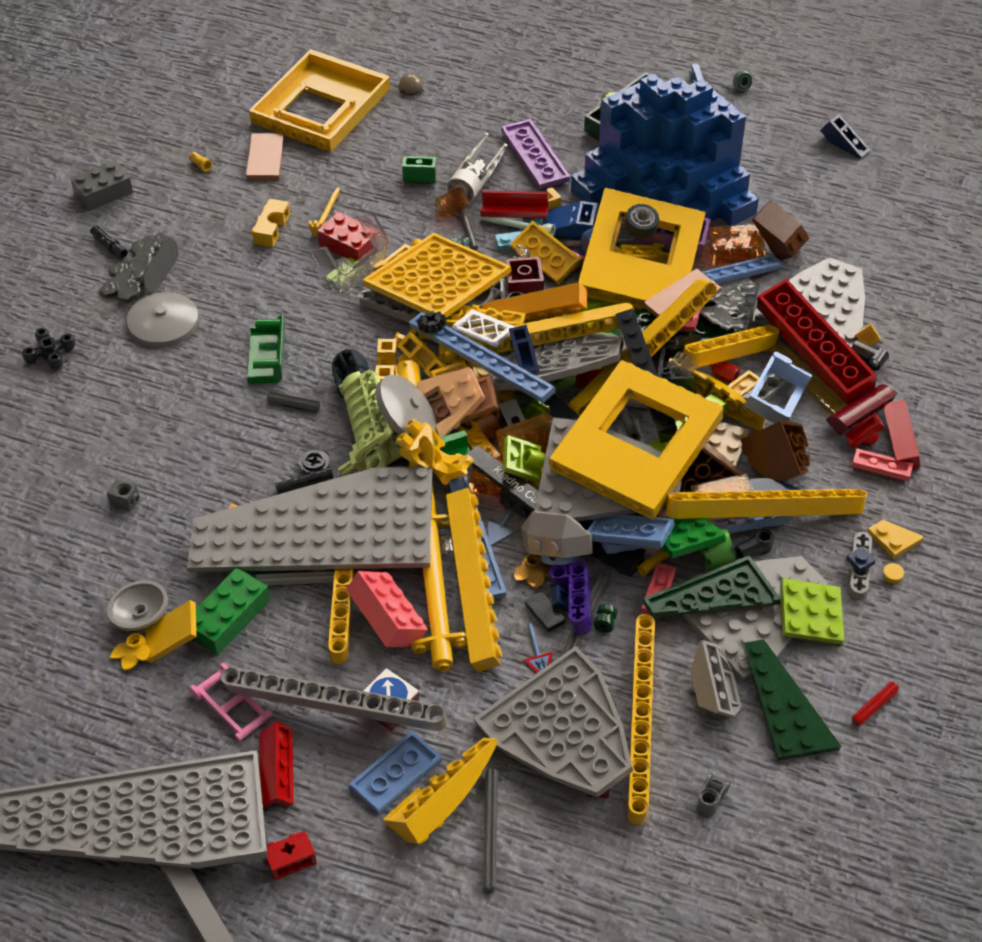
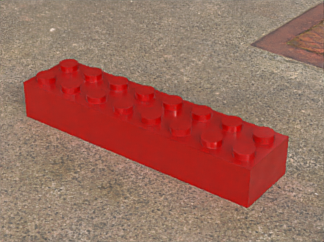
[757,278,877,406]

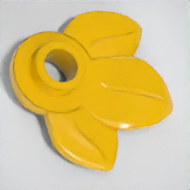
[110,633,150,670]

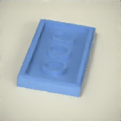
[588,514,675,548]
[348,731,442,815]

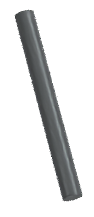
[457,202,478,251]

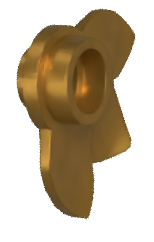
[514,554,552,589]

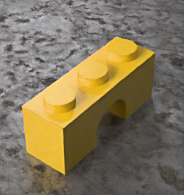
[251,199,290,247]
[397,333,448,378]
[375,339,397,381]

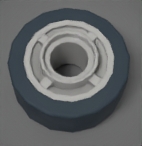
[625,204,659,238]

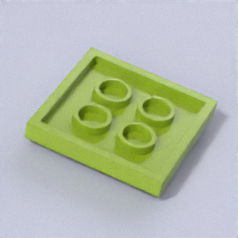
[780,578,845,645]

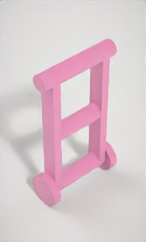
[189,663,273,742]

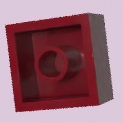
[505,257,544,295]

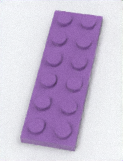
[501,119,570,189]

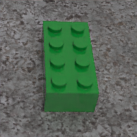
[192,568,270,656]

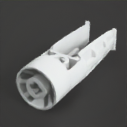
[447,133,507,204]

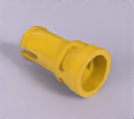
[189,152,213,172]

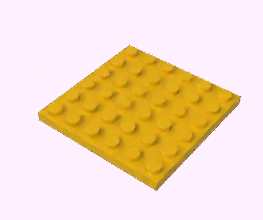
[362,233,511,317]

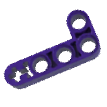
[549,562,591,635]

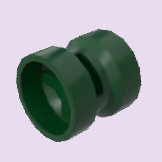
[593,604,618,633]

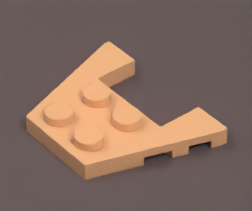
[417,367,485,438]

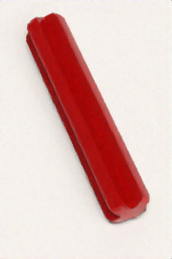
[852,681,899,726]

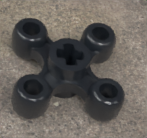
[22,328,76,370]

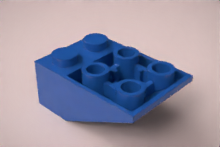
[544,201,597,239]

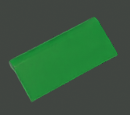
[247,314,285,384]

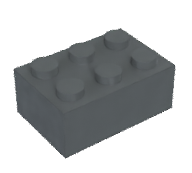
[70,160,133,211]

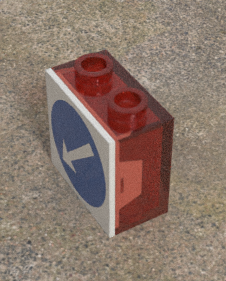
[364,668,419,732]

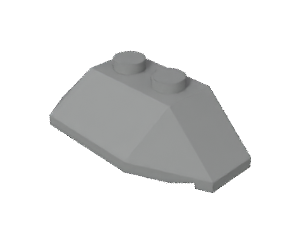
[521,511,593,558]
[690,640,742,718]

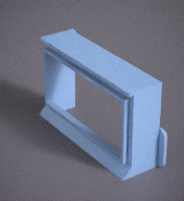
[743,352,812,423]

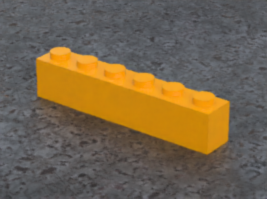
[482,282,587,323]

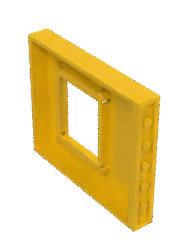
[249,49,390,152]
[578,188,706,313]
[549,360,724,520]

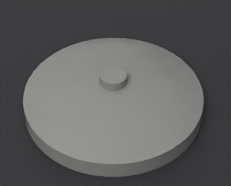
[127,292,199,347]
[375,375,437,435]

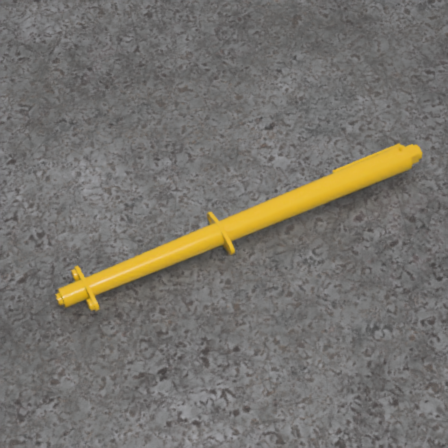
[395,354,467,672]

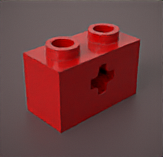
[265,831,317,881]

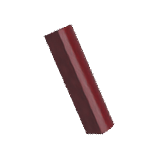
[826,384,898,436]

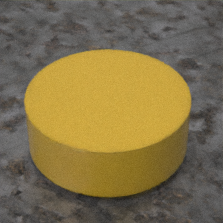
[883,563,904,584]

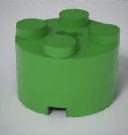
[700,529,735,572]

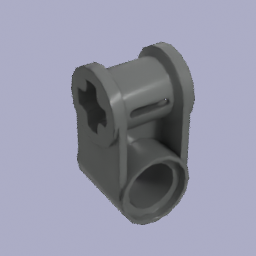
[697,772,731,817]

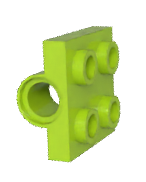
[503,435,546,482]

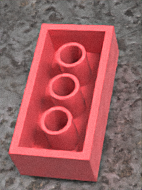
[346,571,428,647]

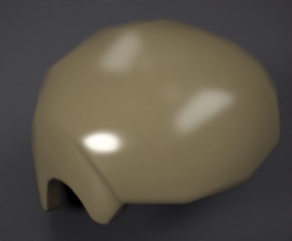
[399,73,423,95]

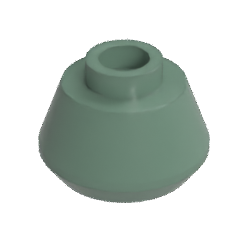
[733,70,753,92]

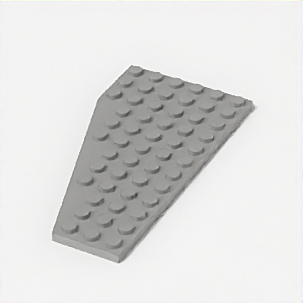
[187,466,433,572]
[0,750,268,868]

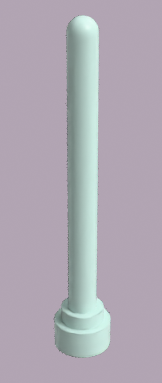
[480,216,556,237]

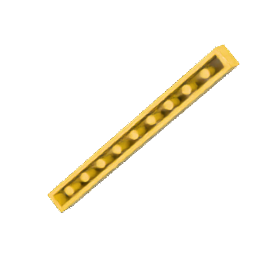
[446,488,502,672]

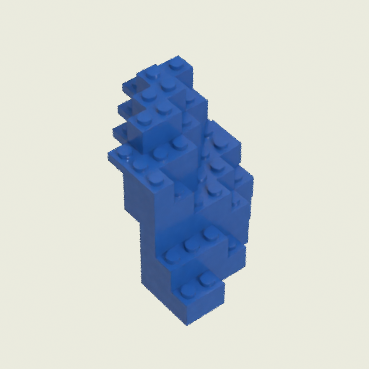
[571,74,759,226]

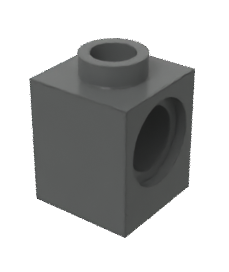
[107,479,140,511]

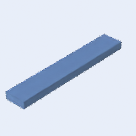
[702,255,783,284]

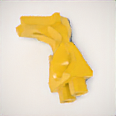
[396,419,474,486]

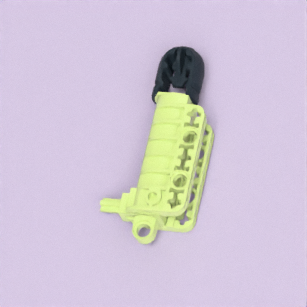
[332,349,401,476]

